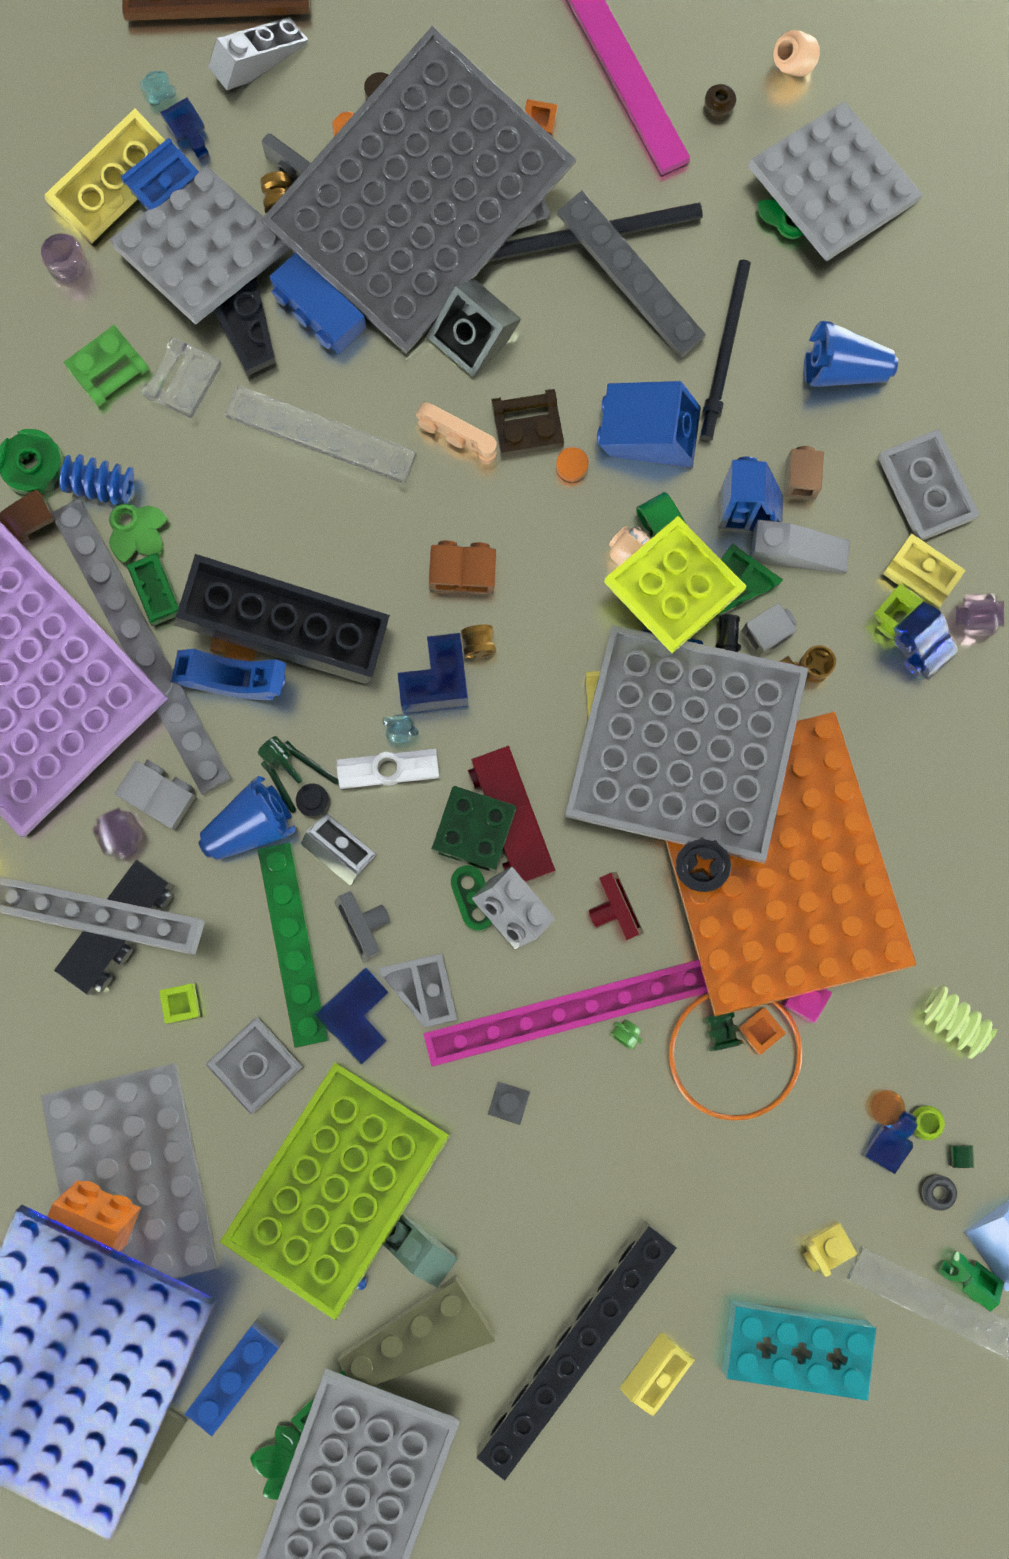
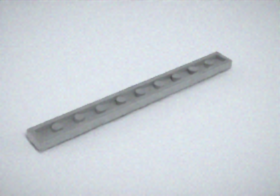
[52,498,232,795]

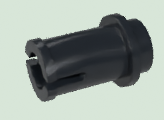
[715,614,741,652]

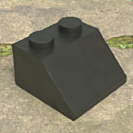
[426,279,521,377]

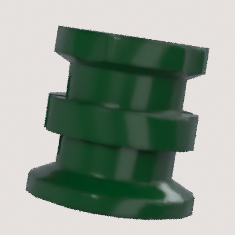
[704,1012,744,1051]

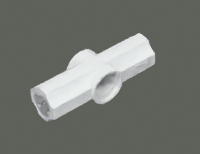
[337,749,439,789]

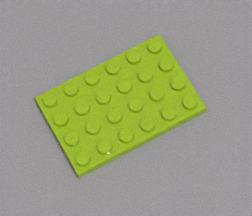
[220,1062,450,1320]

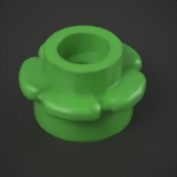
[610,1019,642,1050]

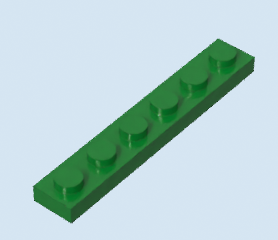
[257,843,329,1048]

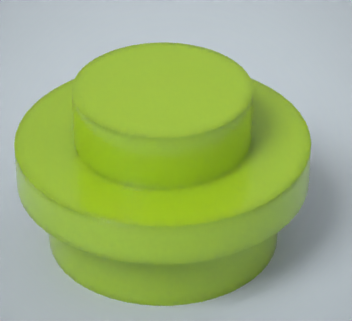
[909,1105,945,1140]

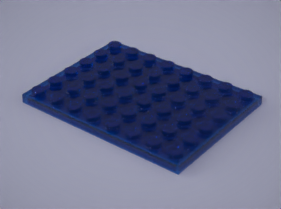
[0,1205,216,1540]

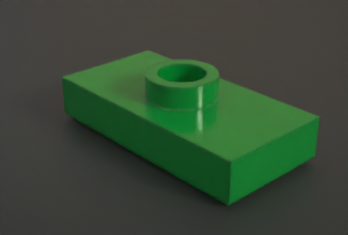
[126,553,179,626]

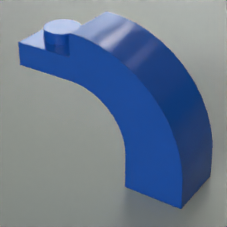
[171,649,286,700]

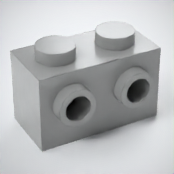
[472,867,555,949]

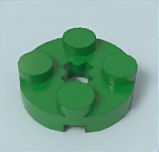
[0,429,64,495]

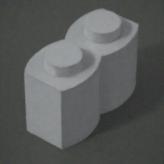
[114,759,196,831]

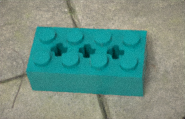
[722,1300,876,1401]

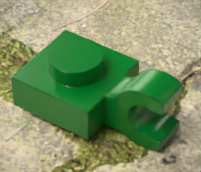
[940,1251,1004,1312]

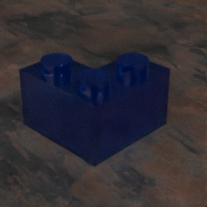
[397,633,469,713]

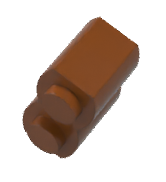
[429,540,496,594]

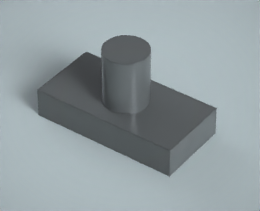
[334,891,390,962]

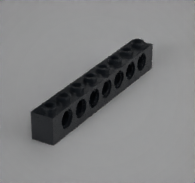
[476,1221,677,1481]

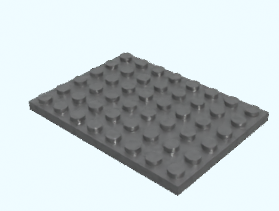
[261,25,576,354]

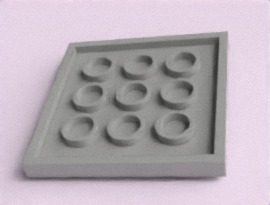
[748,101,923,261]
[110,165,290,325]

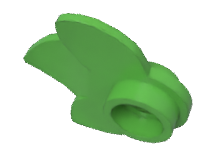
[109,504,168,563]

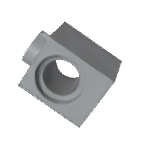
[741,603,797,657]

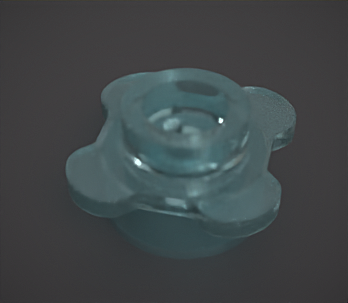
[140,71,177,106]
[382,715,419,743]

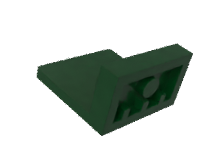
[431,786,516,873]

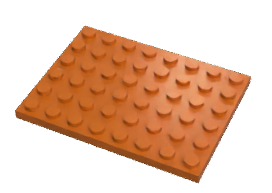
[665,712,916,1016]

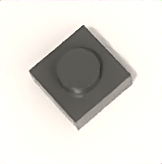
[488,1081,530,1125]

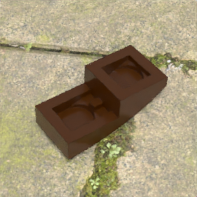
[0,489,55,544]

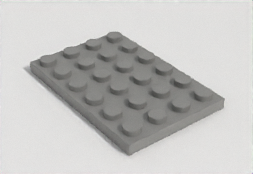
[40,1063,219,1302]
[257,1368,460,1559]

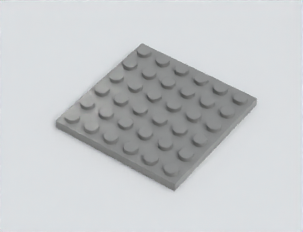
[565,625,808,864]

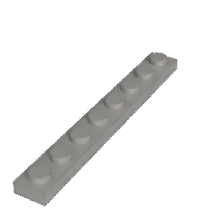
[0,877,205,955]

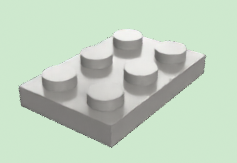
[878,429,980,541]

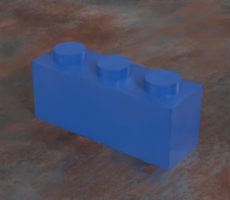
[270,253,366,354]
[184,1319,284,1437]

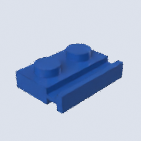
[121,138,199,210]

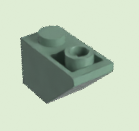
[384,1214,458,1288]

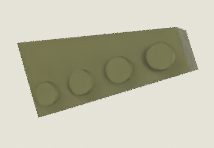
[338,1274,495,1386]

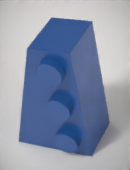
[718,456,783,531]

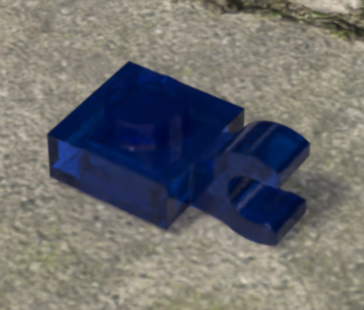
[160,97,209,159]
[865,1110,918,1174]

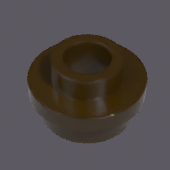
[705,84,736,117]

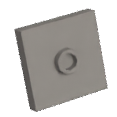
[205,1017,303,1115]

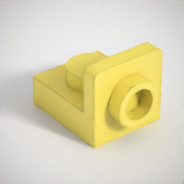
[802,1222,857,1277]

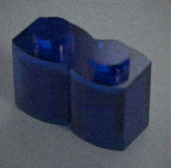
[894,601,958,680]

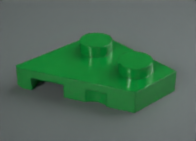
[717,543,783,616]

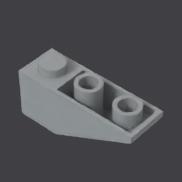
[208,17,308,90]

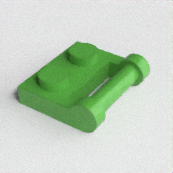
[63,324,150,407]

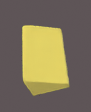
[620,1333,695,1417]

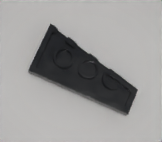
[213,277,276,376]

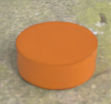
[556,447,589,482]

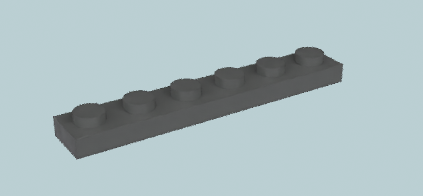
[557,190,706,359]

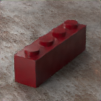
[467,745,556,884]

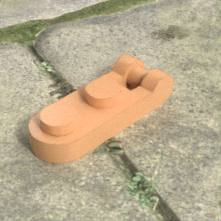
[415,402,497,464]

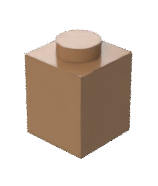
[784,446,824,499]

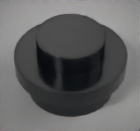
[296,783,329,817]

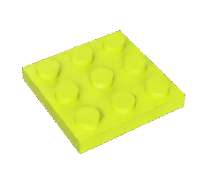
[604,516,747,653]

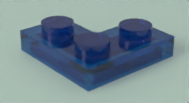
[314,967,389,1065]

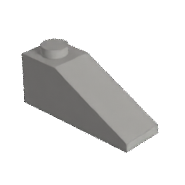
[750,520,850,573]

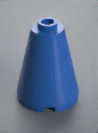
[804,321,898,387]
[198,776,295,860]

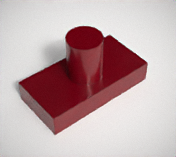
[589,872,644,940]

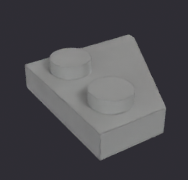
[379,953,457,1028]

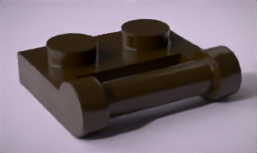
[491,389,564,457]

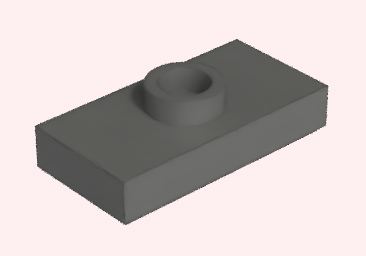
[261,133,311,179]

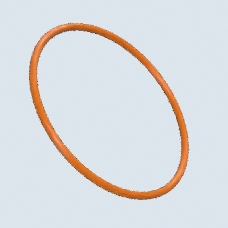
[669,993,802,1120]

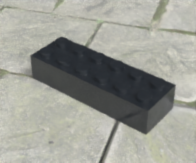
[174,554,390,684]

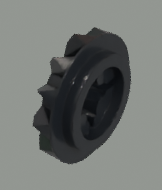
[676,837,731,892]

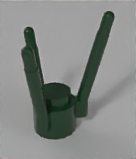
[258,736,339,813]

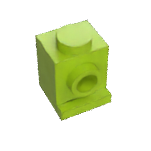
[874,584,929,640]

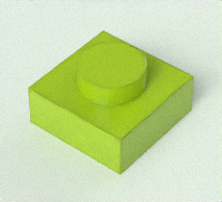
[159,983,201,1024]

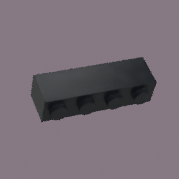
[54,860,175,995]

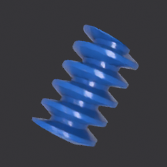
[59,454,134,506]

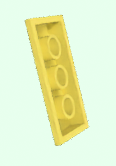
[45,109,165,244]

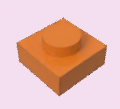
[525,99,558,136]
[738,1007,786,1055]

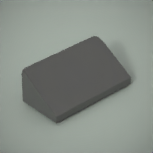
[301,812,377,885]

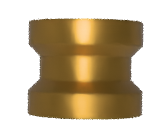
[461,624,496,659]

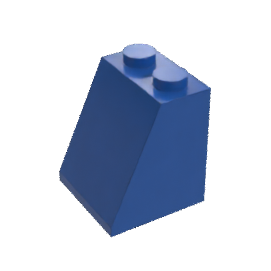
[597,381,701,468]

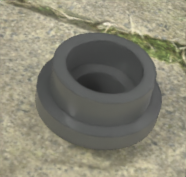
[922,1175,957,1211]

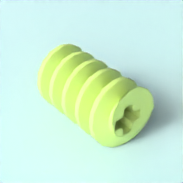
[920,985,998,1059]

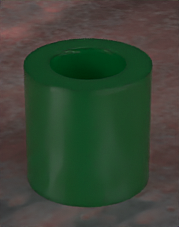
[951,1145,974,1168]

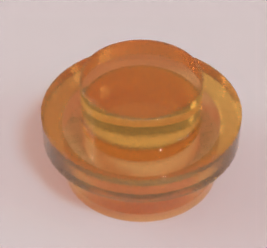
[870,1090,905,1125]

